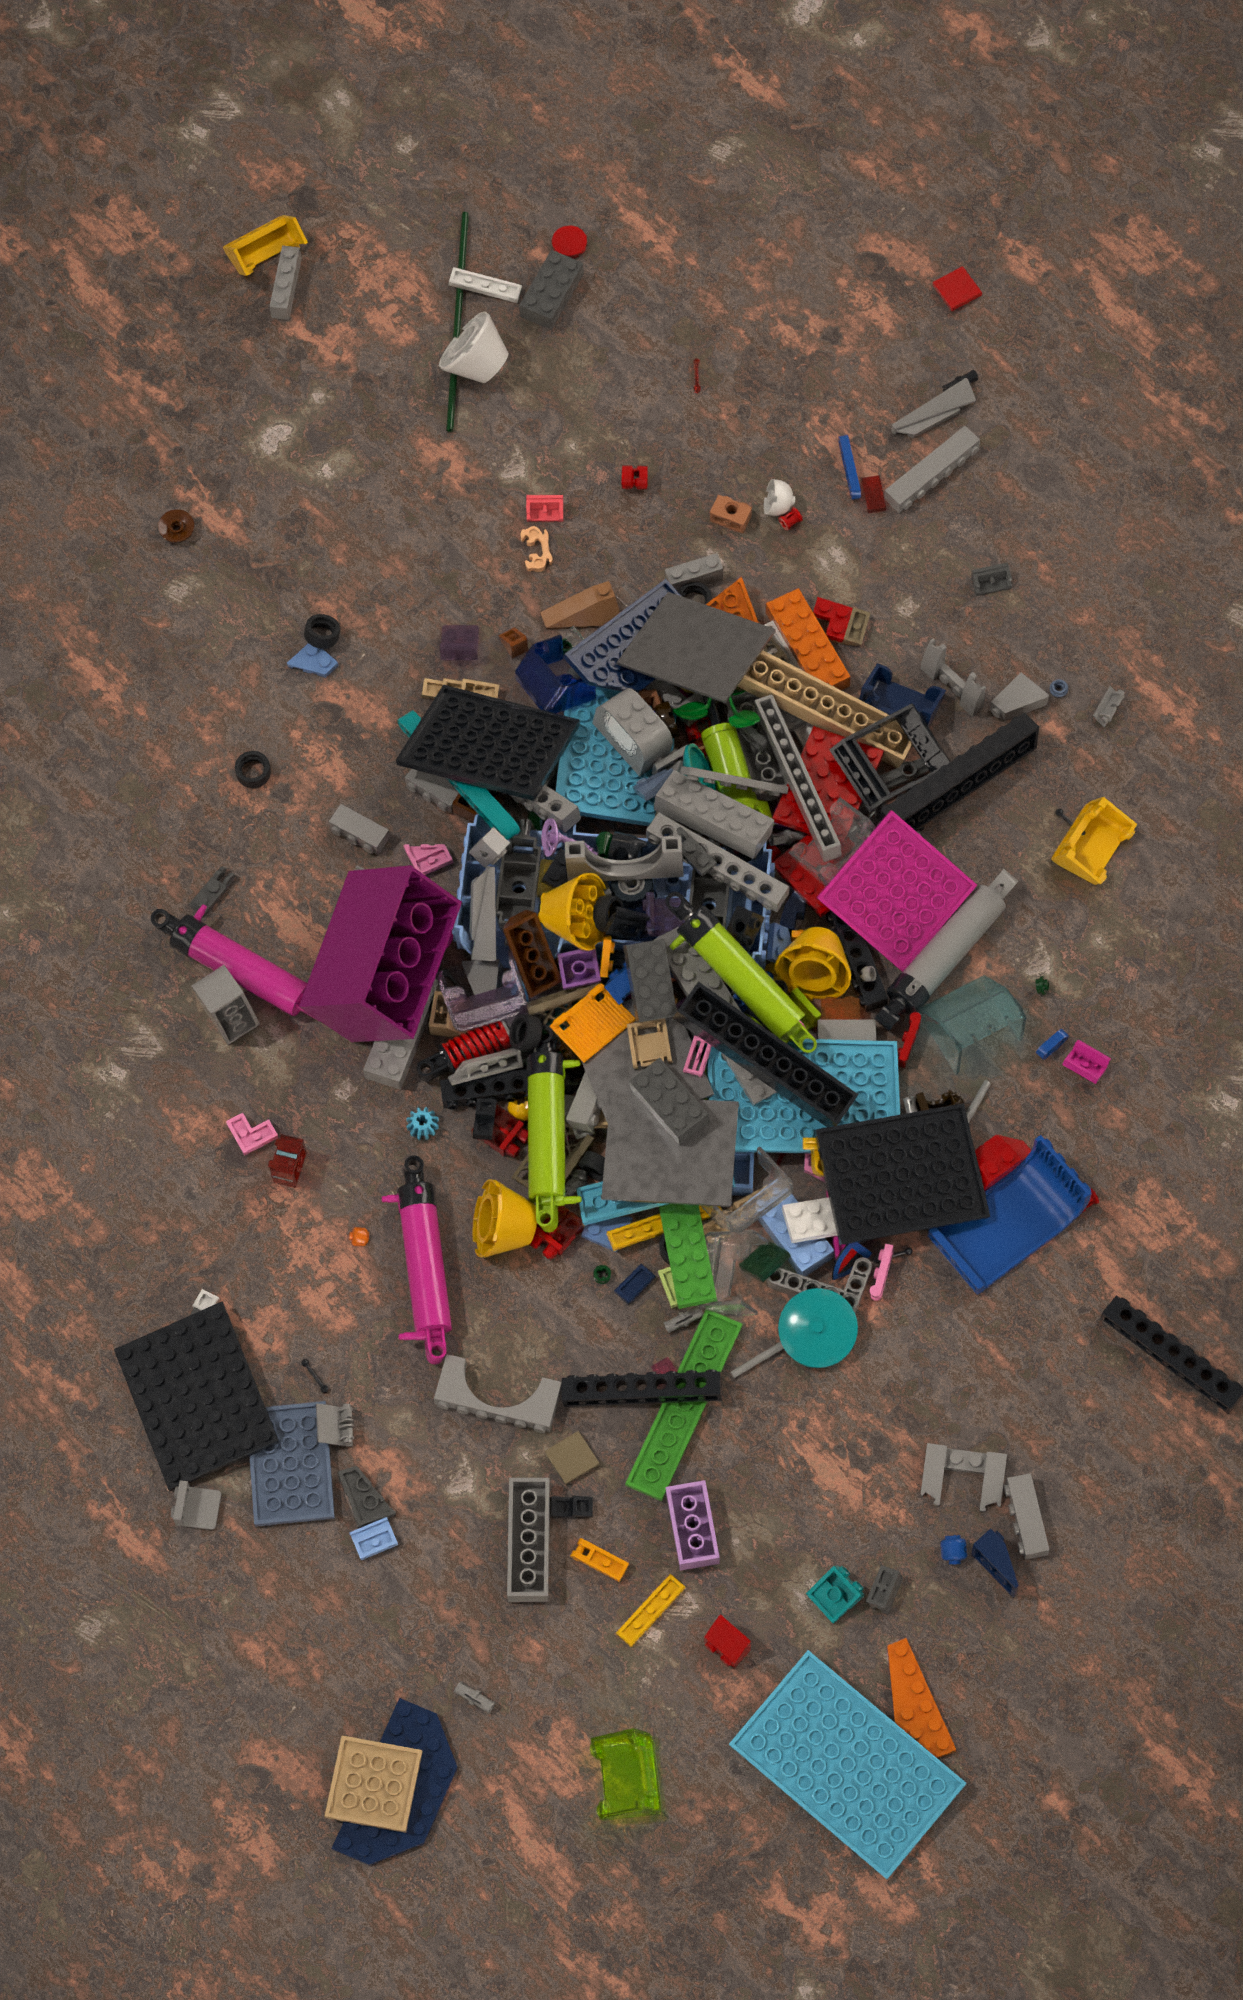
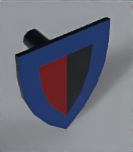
[832,1242,872,1280]

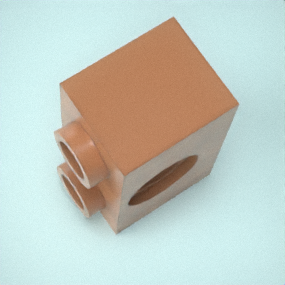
[710,495,752,534]

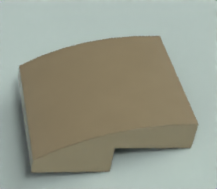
[825,607,871,646]

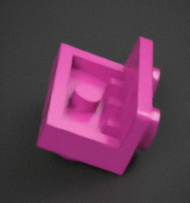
[1062,1040,1111,1084]

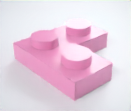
[226,1113,279,1156]

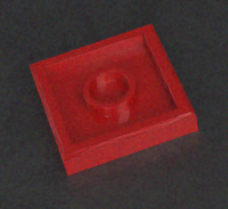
[932,266,982,312]

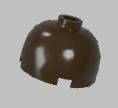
[652,701,680,738]

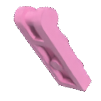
[870,1244,894,1301]

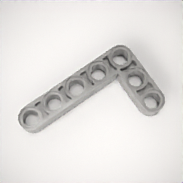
[766,1257,872,1313]

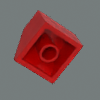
[704,1614,751,1669]

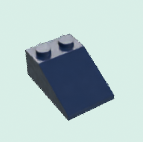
[971,1528,1019,1598]

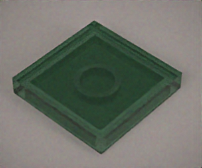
[739,1239,791,1282]

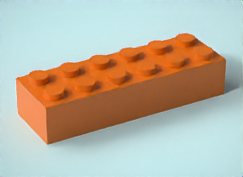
[766,588,851,691]

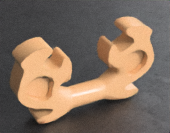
[521,526,553,572]

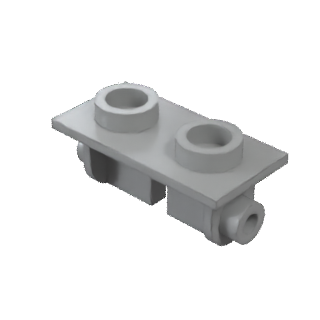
[1093,686,1125,727]

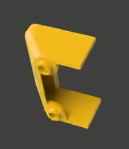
[223,215,308,276]

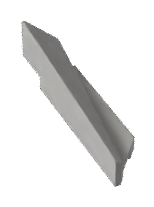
[891,378,976,438]
[469,866,496,961]
[448,1048,536,1085]

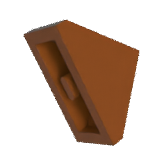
[498,627,528,659]

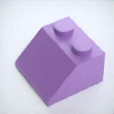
[557,949,601,990]

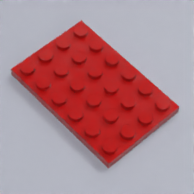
[772,726,884,846]

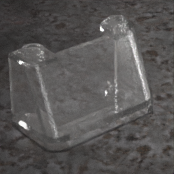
[788,797,876,886]

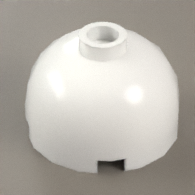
[764,479,795,516]

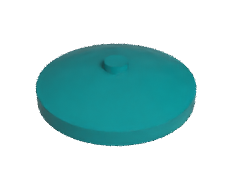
[778,1288,858,1368]

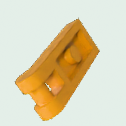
[570,1538,629,1583]

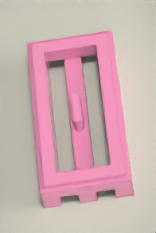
[683,1035,712,1078]

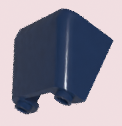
[859,663,946,728]

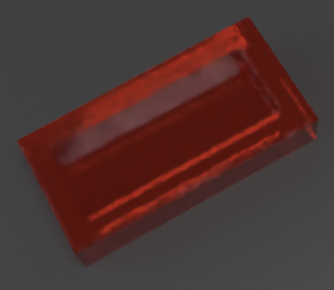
[861,475,886,513]

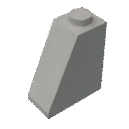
[990,672,1049,721]
[462,959,504,1010]

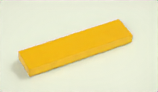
[616,1574,685,1647]

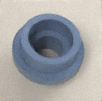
[1049,679,1068,698]

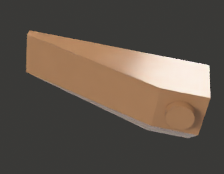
[540,581,620,629]

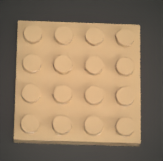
[325,1736,423,1833]

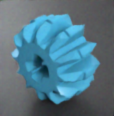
[406,1107,439,1140]

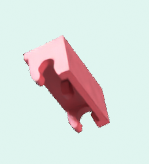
[526,495,564,522]

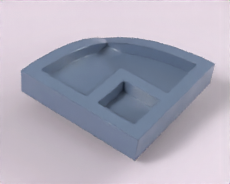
[632,768,673,801]

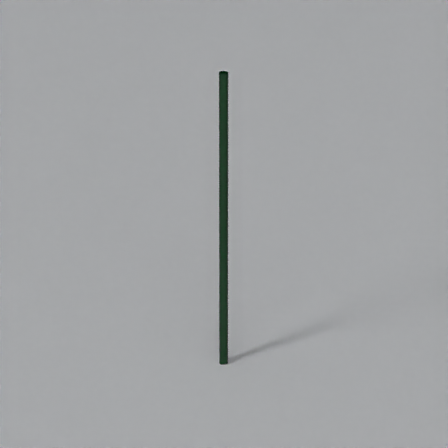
[446,212,469,432]

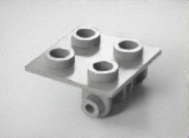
[316,1404,354,1447]

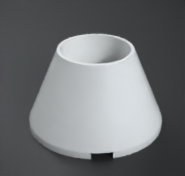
[439,311,509,383]

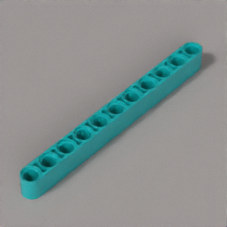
[397,710,521,840]

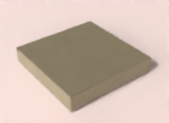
[544,1431,600,1485]

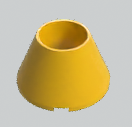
[775,927,851,1001]
[472,1179,537,1258]

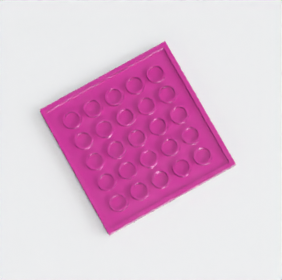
[816,810,977,972]

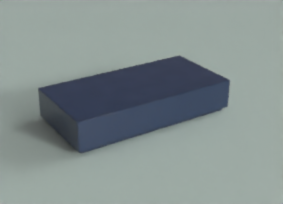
[614,1263,656,1305]

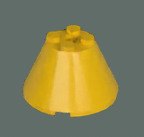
[538,873,606,951]

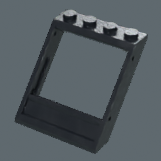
[829,704,951,812]

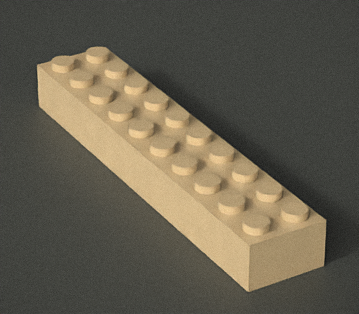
[737,650,912,768]

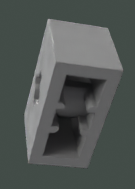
[469,827,510,868]

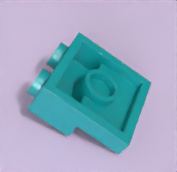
[806,1565,865,1623]

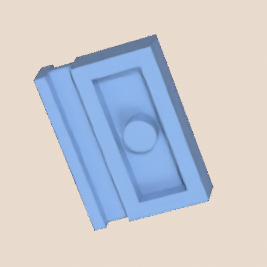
[349,1517,398,1560]

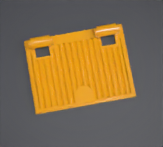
[549,983,636,1063]

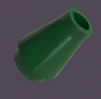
[596,832,613,859]

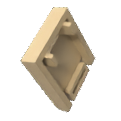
[627,1018,672,1069]

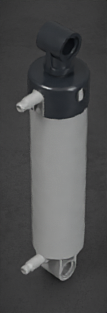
[874,869,1018,1031]

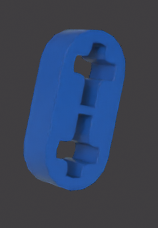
[1036,1029,1069,1060]

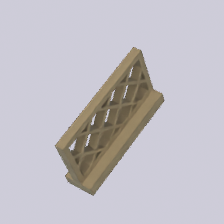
[524,983,603,1043]
[511,1122,594,1189]

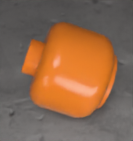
[349,1227,369,1246]

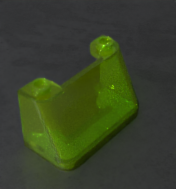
[590,1728,661,1821]

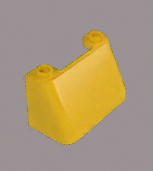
[1051,797,1137,885]

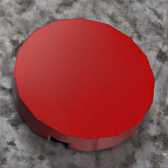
[552,225,587,259]

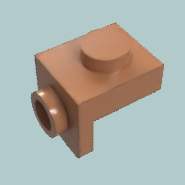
[638,689,662,709]

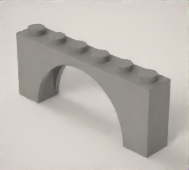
[565,835,684,881]
[434,1354,562,1433]

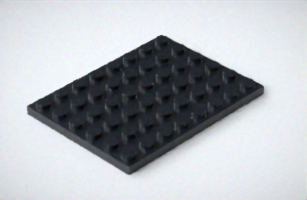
[396,685,580,801]
[814,1103,990,1246]
[114,1301,280,1491]

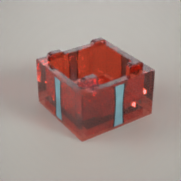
[268,1134,307,1188]

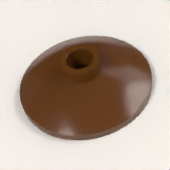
[158,509,195,543]

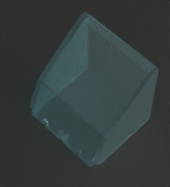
[918,975,1027,1074]

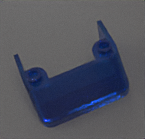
[515,634,596,713]

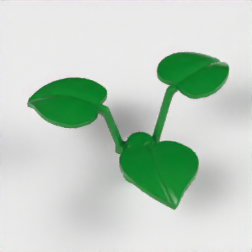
[673,687,760,728]

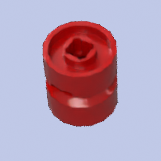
[621,465,648,490]

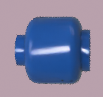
[940,1535,967,1565]

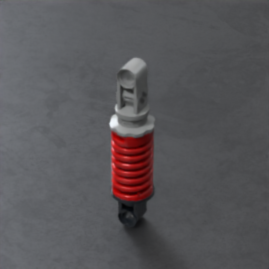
[417,1007,555,1082]

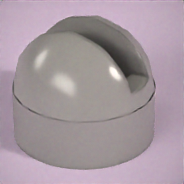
[860,966,876,982]

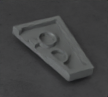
[337,1465,396,1528]

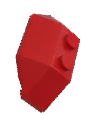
[975,1135,1031,1191]

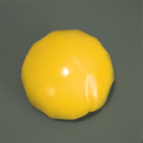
[507,1100,528,1121]

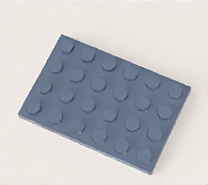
[250,1401,335,1527]

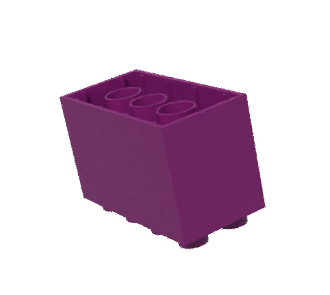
[299,865,462,1042]

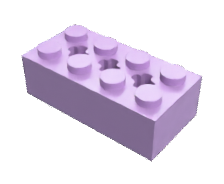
[666,1480,720,1571]

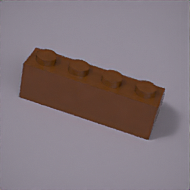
[502,910,562,998]

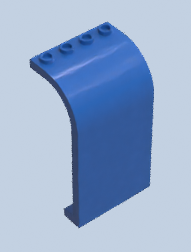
[928,1135,1091,1295]

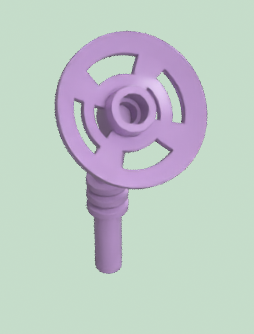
[541,818,598,857]

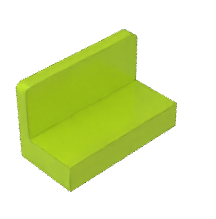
[790,988,821,1031]

